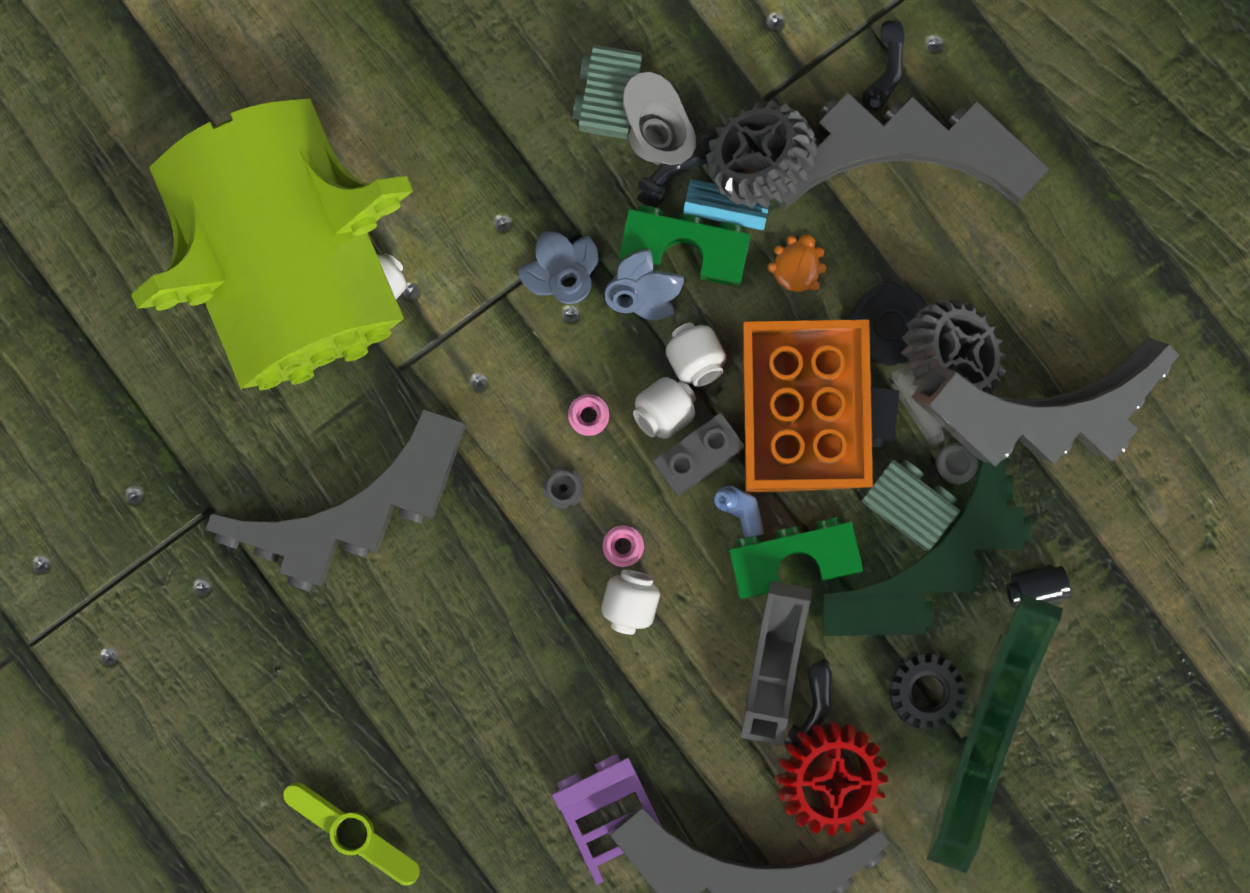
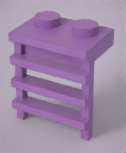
[552,754,661,885]

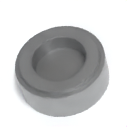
[935,443,978,485]

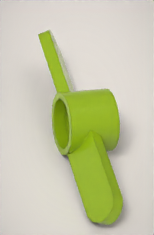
[283,782,420,885]

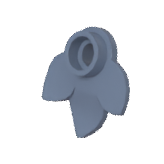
[518,231,599,304]
[605,249,684,320]

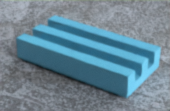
[683,179,770,230]

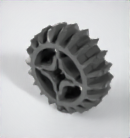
[706,100,818,209]
[901,299,1007,395]

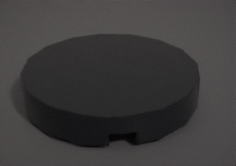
[851,284,928,367]

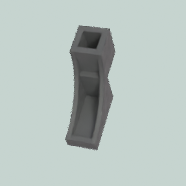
[741,581,812,745]

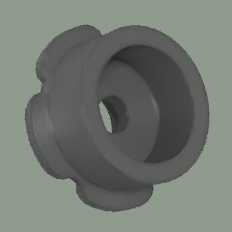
[543,468,583,509]

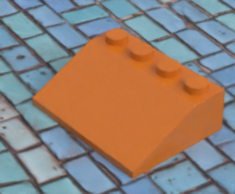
[742,320,873,492]

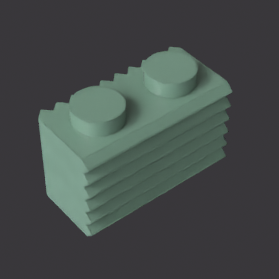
[573,45,642,139]
[861,459,960,552]

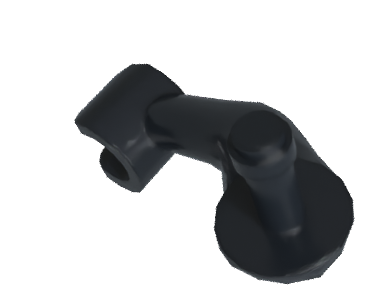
[862,21,905,110]
[637,131,711,208]
[783,659,832,747]

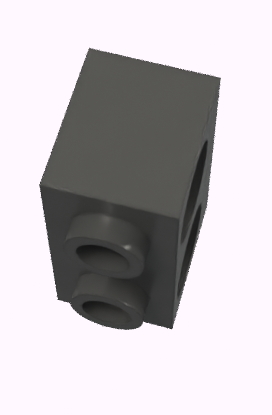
[653,413,745,498]

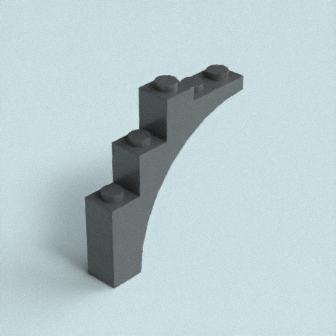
[773,93,1049,210]
[911,337,1179,467]
[205,410,465,592]
[607,804,890,893]

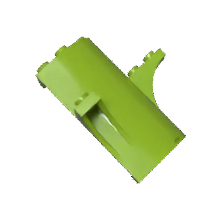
[131,99,413,390]

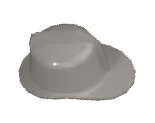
[622,72,696,165]

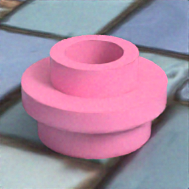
[568,394,609,436]
[602,525,644,567]

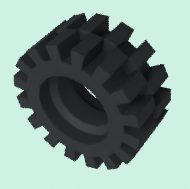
[889,654,967,729]

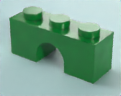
[619,205,751,288]
[728,517,863,600]

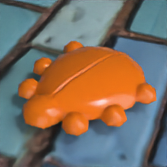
[767,235,827,292]

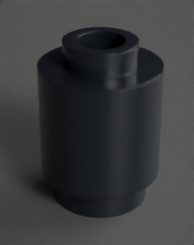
[1006,564,1071,614]

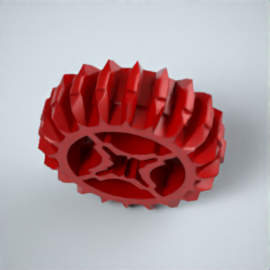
[775,721,889,836]

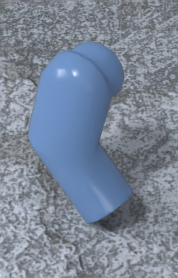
[714,486,764,538]

